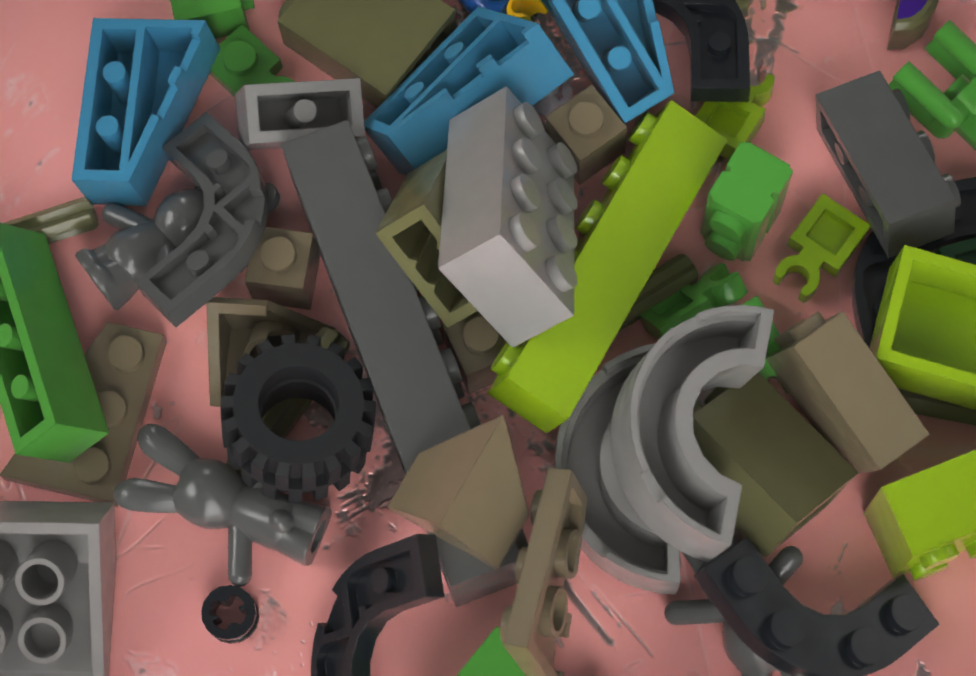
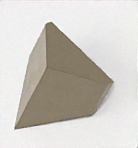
[206,297,336,407]
[387,414,529,570]

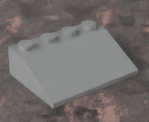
[0,501,116,676]

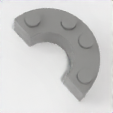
[611,305,774,562]
[555,343,681,595]

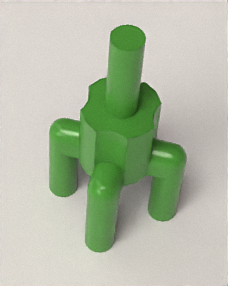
[888,19,976,151]

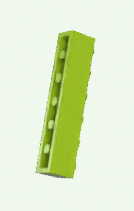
[487,100,728,434]

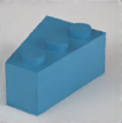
[543,0,675,124]
[364,7,575,176]
[72,18,220,206]

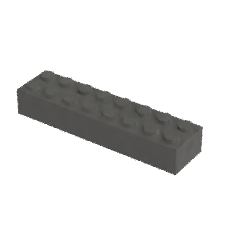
[281,119,528,607]

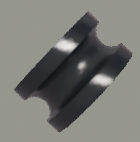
[201,585,260,644]

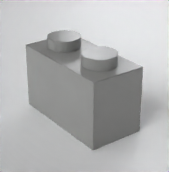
[235,78,365,151]

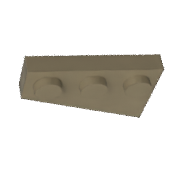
[0,322,167,507]
[500,467,588,676]

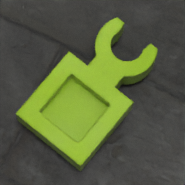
[695,73,775,160]
[773,193,871,303]

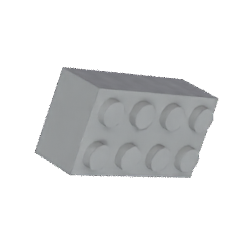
[438,86,577,348]

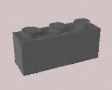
[815,70,961,258]

